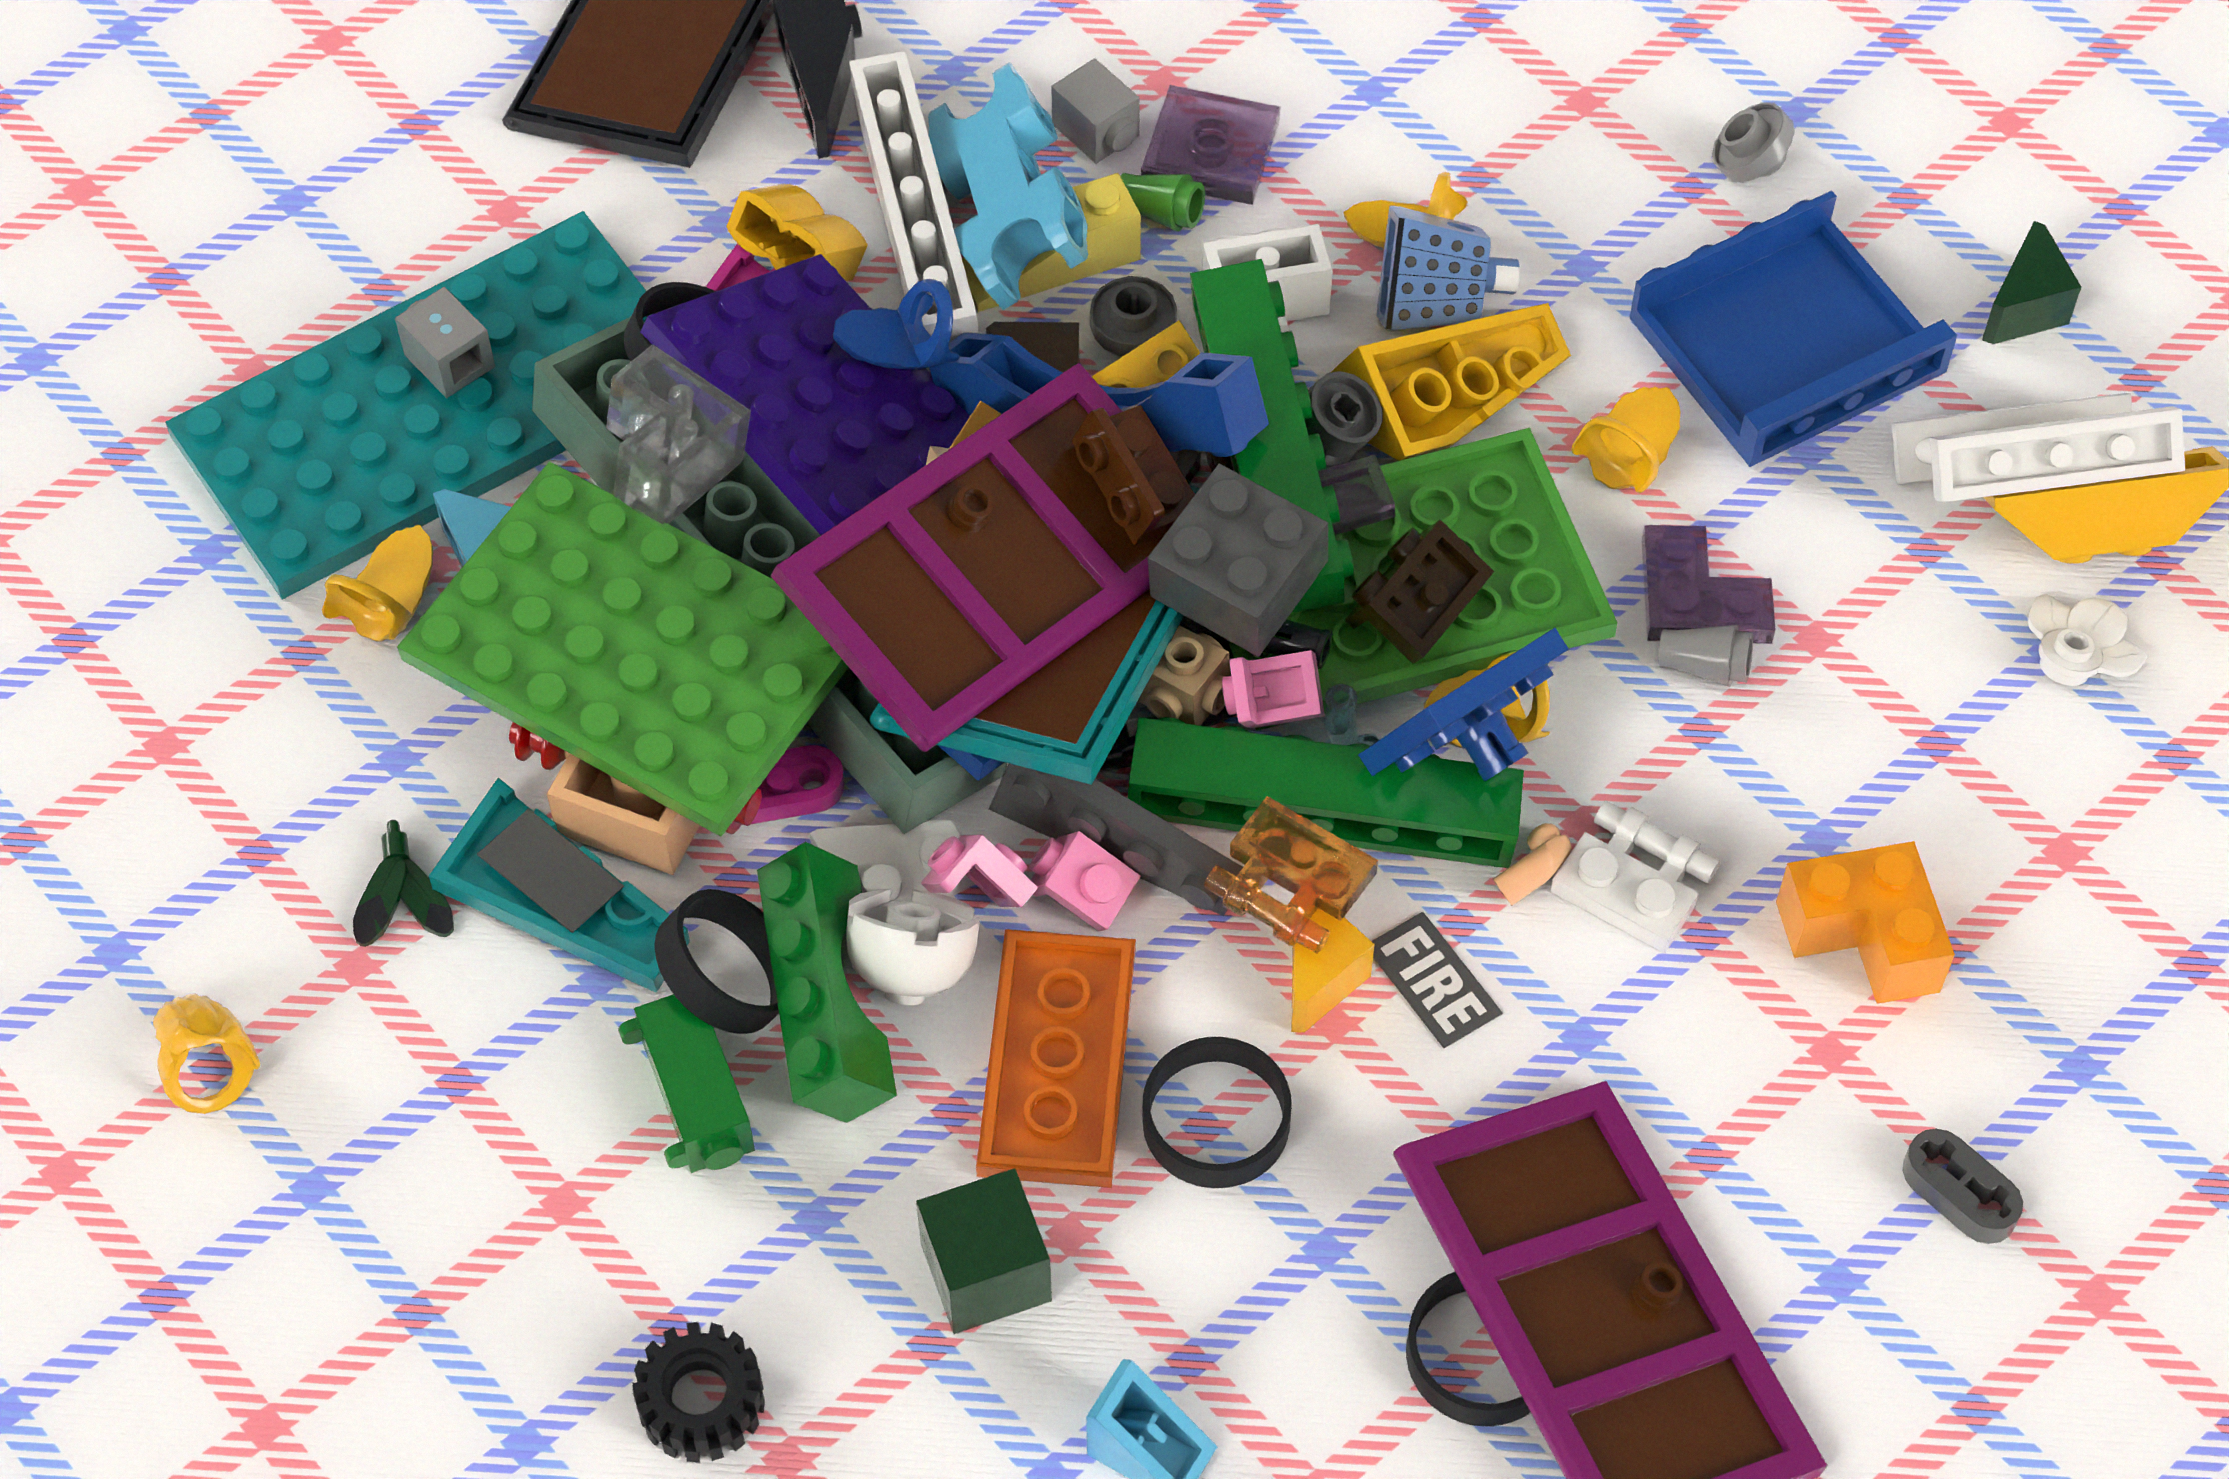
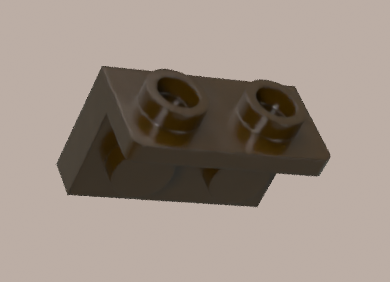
[1344,519,1494,664]

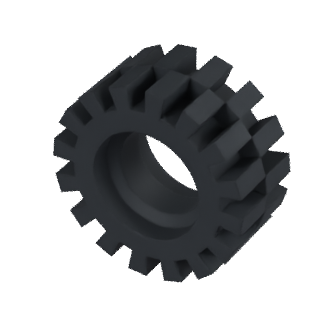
[632,1322,765,1463]

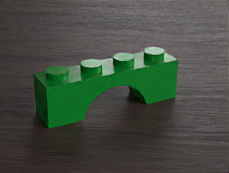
[757,842,897,1123]

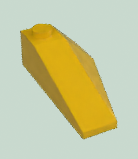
[1330,303,1571,461]

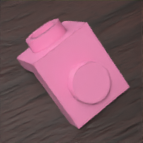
[1222,650,1325,729]
[1029,831,1141,931]
[921,835,1038,907]

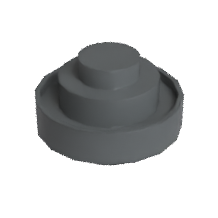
[1090,276,1177,356]

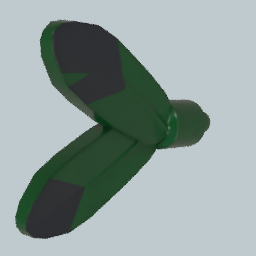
[353,819,454,947]

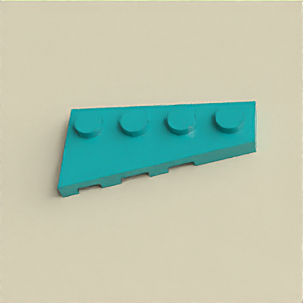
[429,778,690,993]

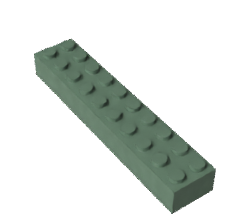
[532,317,1007,834]

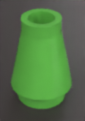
[1120,173,1205,232]

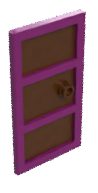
[771,363,1195,752]
[1393,1081,1828,1479]

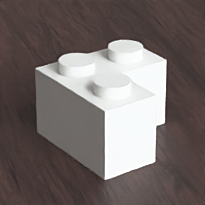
[1202,224,1333,332]

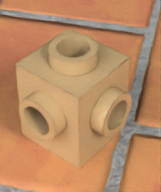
[1138,625,1230,726]

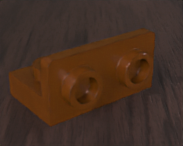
[1071,405,1195,546]

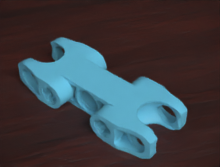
[928,62,1088,310]

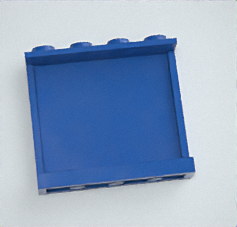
[1629,191,1957,467]

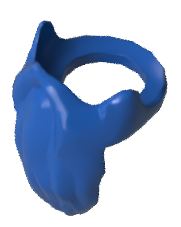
[833,279,960,370]

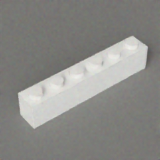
[849,50,979,370]

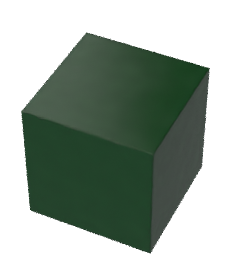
[916,1168,1052,1334]

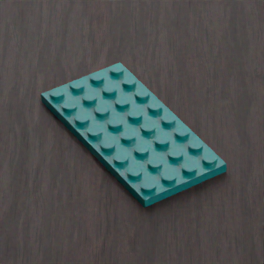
[165,211,647,600]

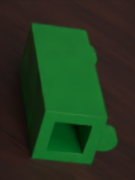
[618,994,755,1173]

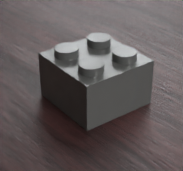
[1148,463,1328,657]

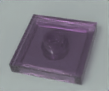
[1141,85,1281,205]

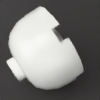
[846,889,980,1005]

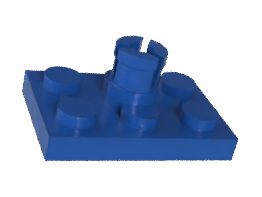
[1358,628,1569,782]

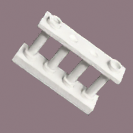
[1892,393,2185,502]

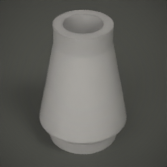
[1658,625,1753,687]

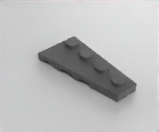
[988,764,1250,916]

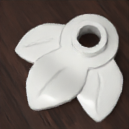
[2028,594,2147,686]

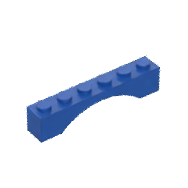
[929,332,1269,457]

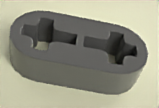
[1902,1128,2023,1244]

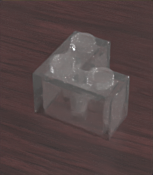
[606,344,751,528]

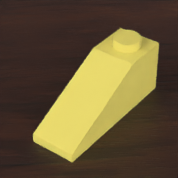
[962,173,1141,312]

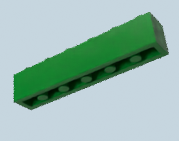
[1190,259,1354,613]
[1127,717,1524,868]

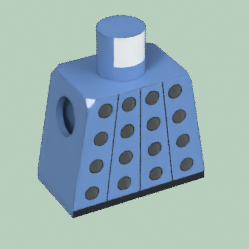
[1376,205,1520,330]

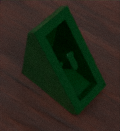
[1982,221,2082,344]

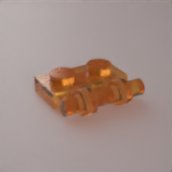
[1204,796,1378,954]

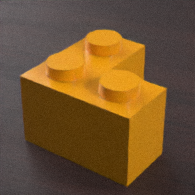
[1776,841,1955,1004]

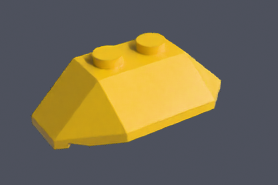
[1983,446,2229,564]

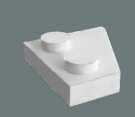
[809,820,976,902]

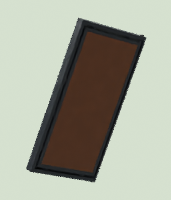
[502,0,774,168]

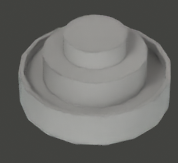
[1712,102,1795,183]

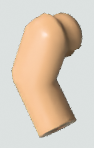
[1493,823,1572,906]

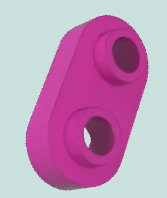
[751,745,845,824]

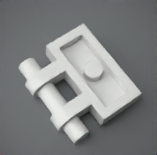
[1551,800,1720,954]

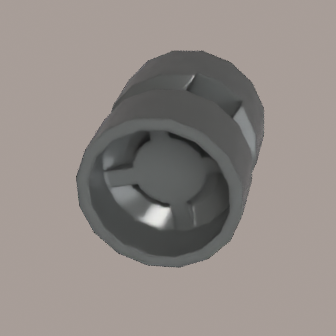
[1304,371,1382,480]

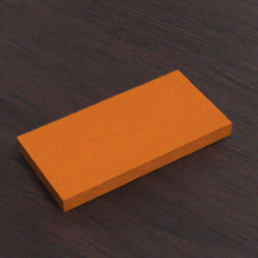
[976,929,1136,1188]

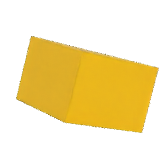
[1291,884,1375,1033]

